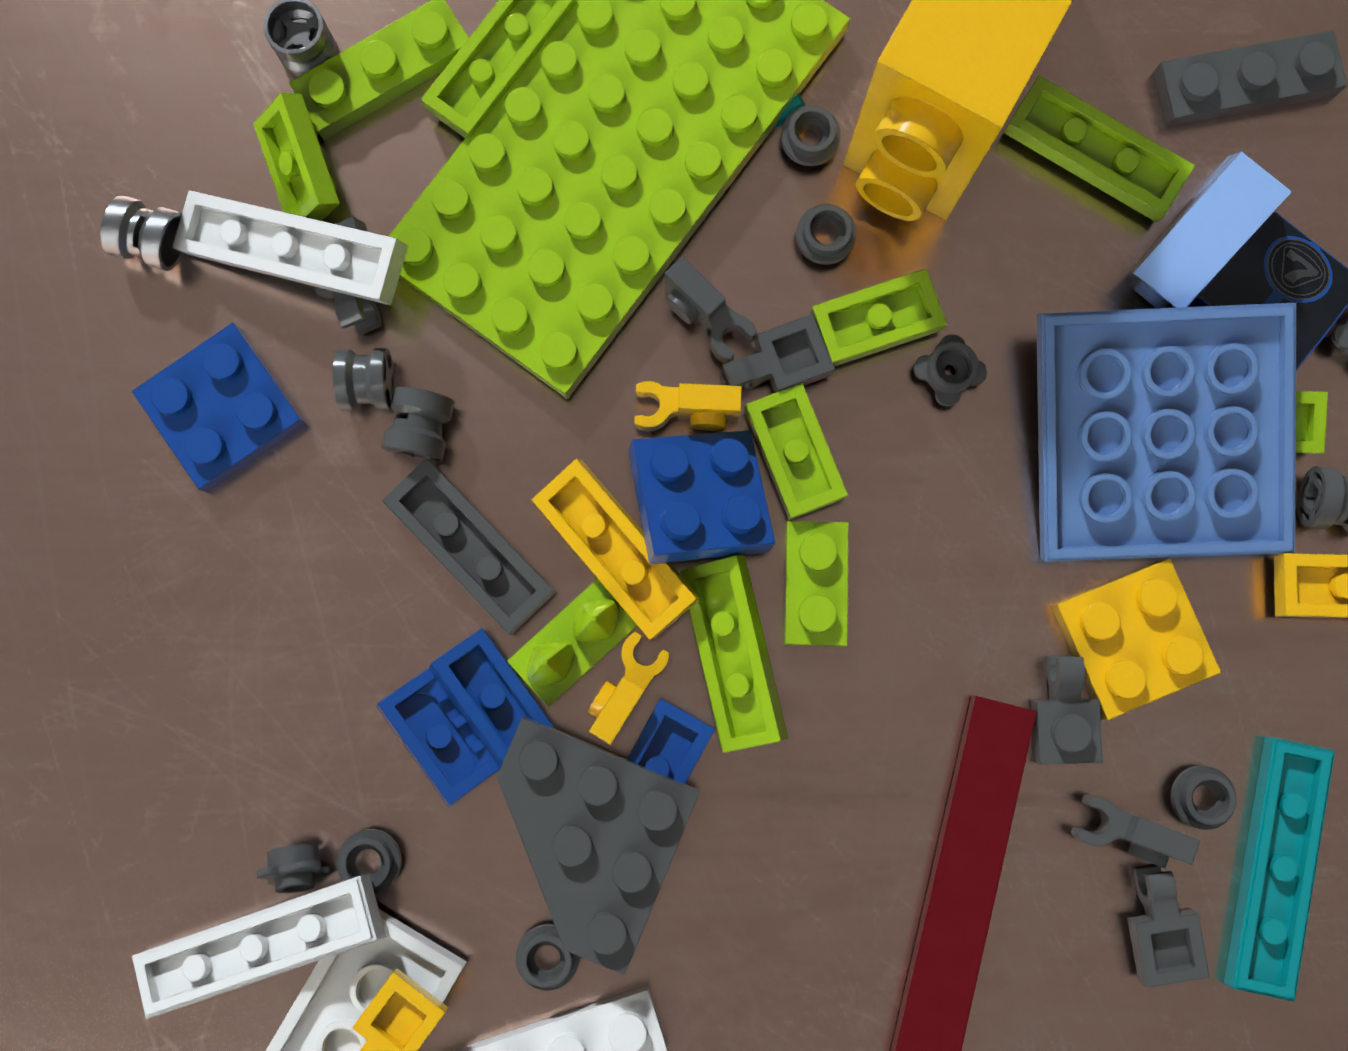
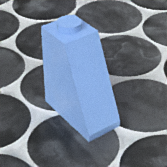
[1131,151,1292,308]

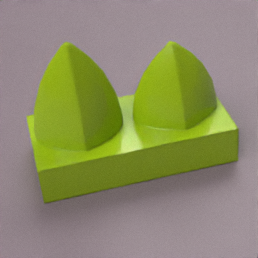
[507,578,638,707]

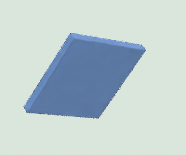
[1037,303,1296,562]

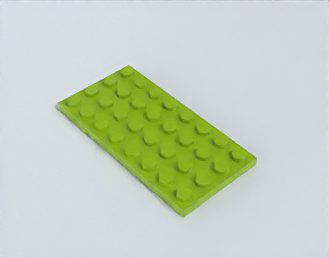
[388,0,850,399]

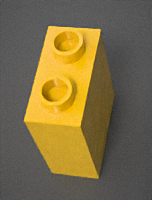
[843,0,1073,221]

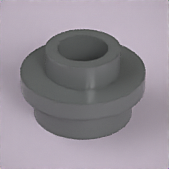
[781,105,841,166]
[796,204,856,265]
[1170,766,1237,830]
[337,829,402,893]
[516,924,580,991]

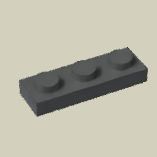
[1153,30,1348,127]
[381,458,556,635]

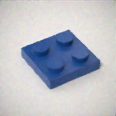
[132,322,307,493]
[628,430,775,564]

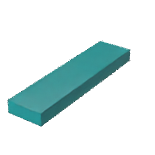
[1223,736,1335,1002]

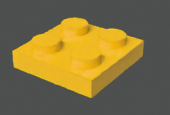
[1051,558,1221,720]

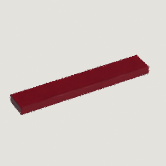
[891,695,1037,1051]

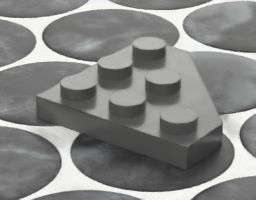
[497,716,700,976]

